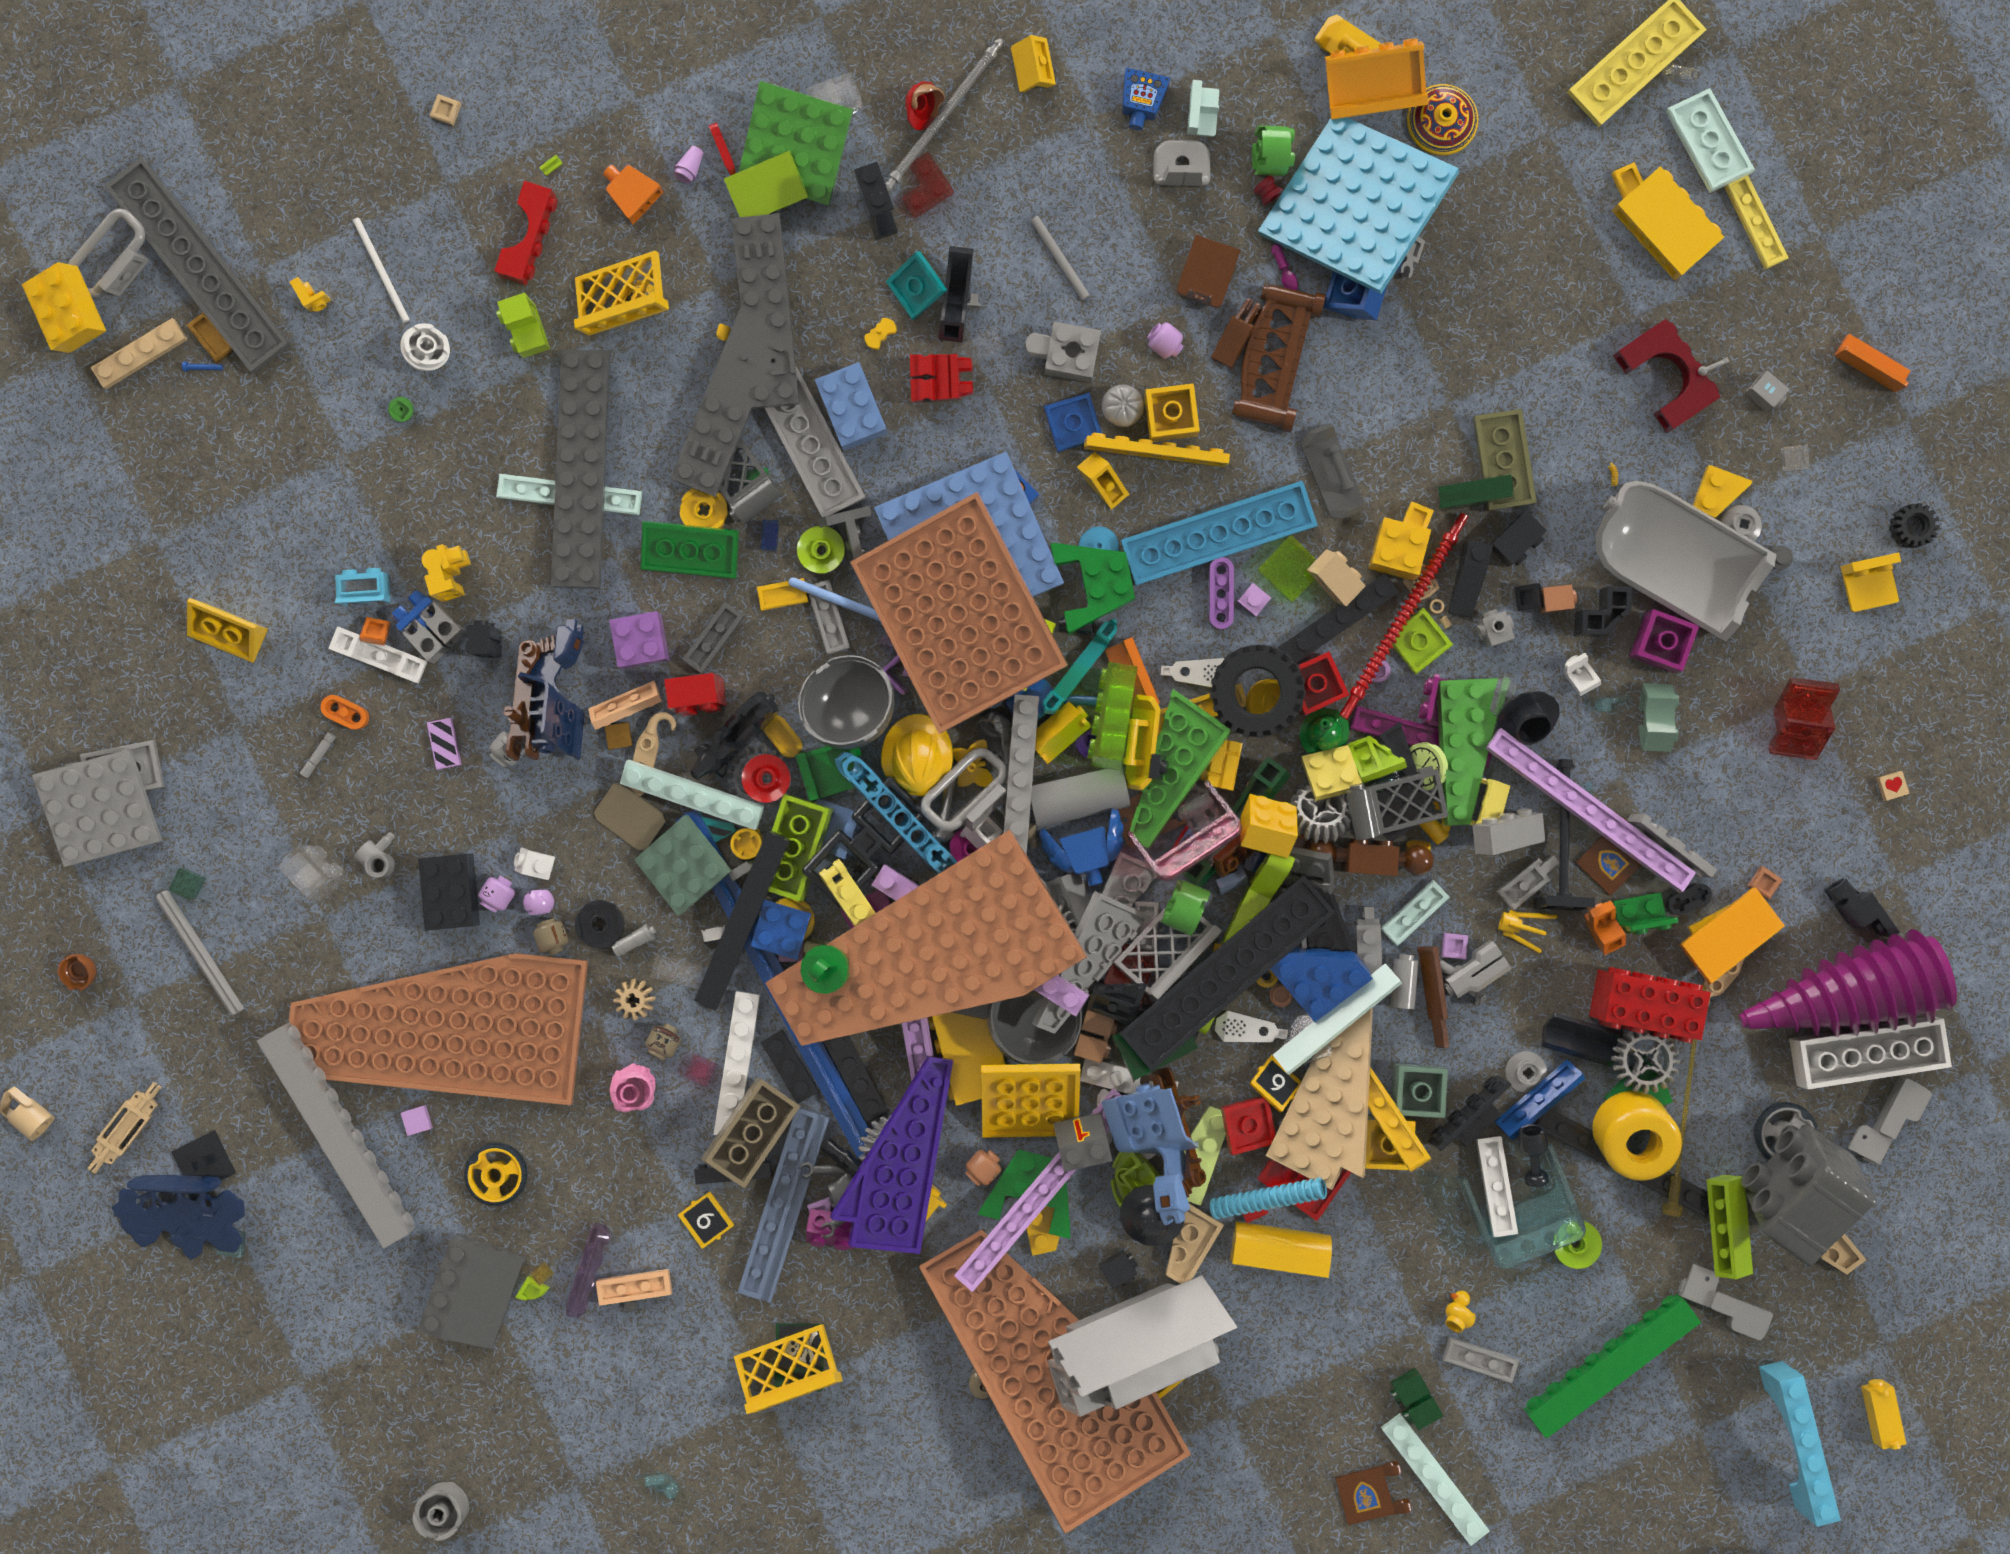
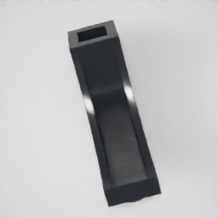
[939,246,974,343]

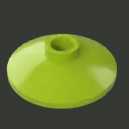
[797,526,845,574]
[1553,1220,1602,1269]

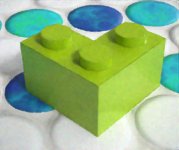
[496,293,550,358]

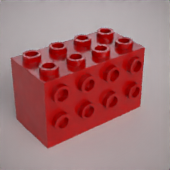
[1589,967,1711,1043]

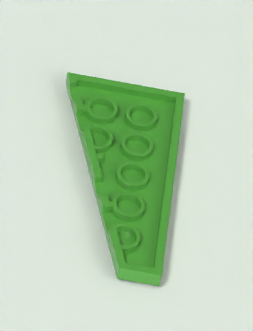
[1437,678,1507,826]
[1128,689,1232,849]

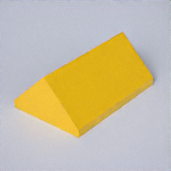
[187,598,268,663]

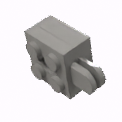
[1026,322,1101,383]

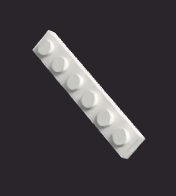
[713,991,761,1135]

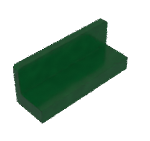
[1438,474,1515,511]

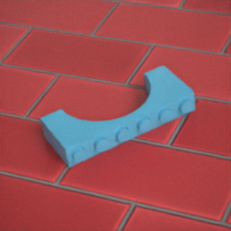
[1759,1361,1841,1527]

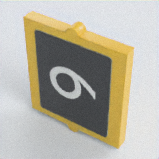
[1249,1055,1302,1112]
[678,1191,734,1249]

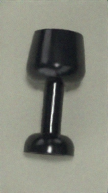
[1518,1124,1549,1187]

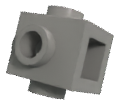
[1476,609,1515,648]

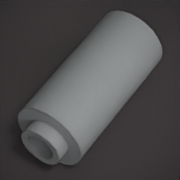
[1390,954,1418,1009]

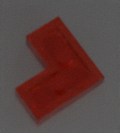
[901,152,955,219]

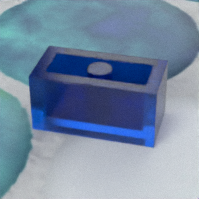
[761,519,779,552]

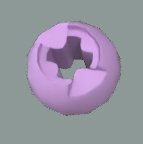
[523,890,554,915]

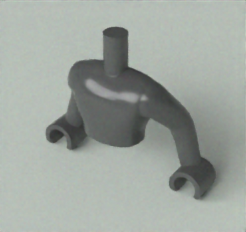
[798,1162,853,1239]

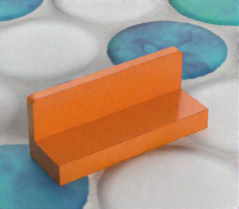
[1834,334,1911,392]
[1105,637,1160,715]

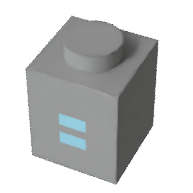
[1744,371,1789,412]

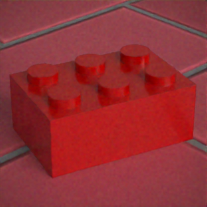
[664,673,727,716]

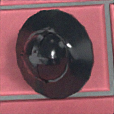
[1496,691,1560,745]
[1120,1184,1185,1246]

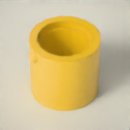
[731,828,764,859]

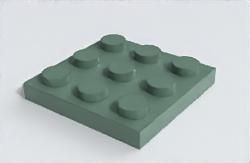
[634,815,732,916]

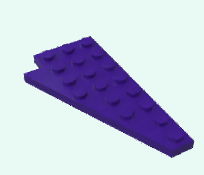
[830,1056,953,1254]

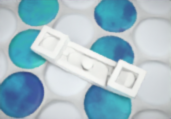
[328,626,427,684]

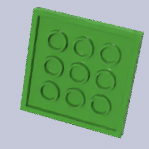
[739,81,854,205]

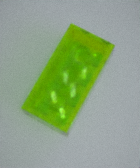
[1087,662,1138,771]

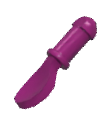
[1271,244,1299,290]

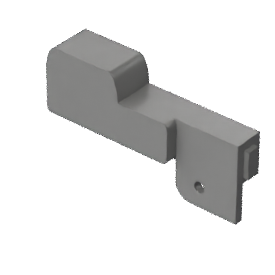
[1848,1077,1932,1165]
[1678,1263,1773,1340]

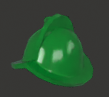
[1299,708,1350,754]

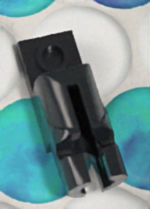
[1824,878,1900,937]

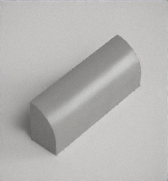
[1031,765,1130,828]

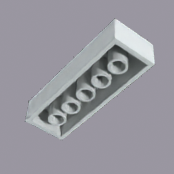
[1789,1017,1952,1089]

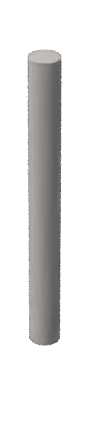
[1030,216,1090,301]

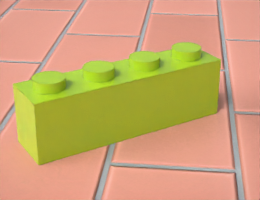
[1706,1175,1753,1279]

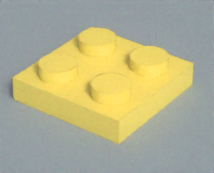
[1301,745,1362,801]

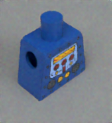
[1122,67,1170,130]

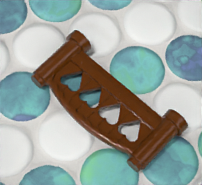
[1232,284,1326,433]

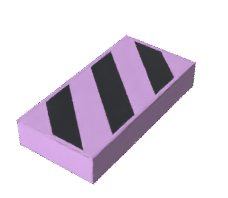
[427,718,462,770]

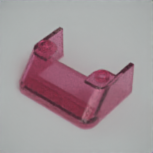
[1127,780,1242,881]

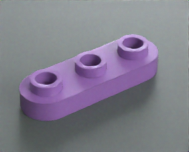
[1209,557,1234,630]

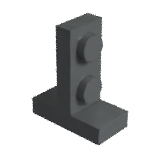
[818,506,872,571]

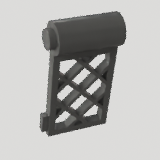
[720,438,782,524]
[1346,766,1448,840]

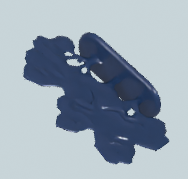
[111,1175,245,1260]

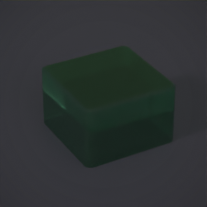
[169,868,206,900]

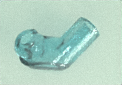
[645,1473,679,1499]

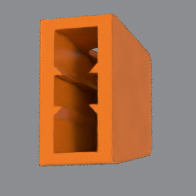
[603,165,664,225]

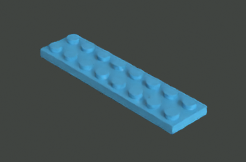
[1120,480,1318,586]

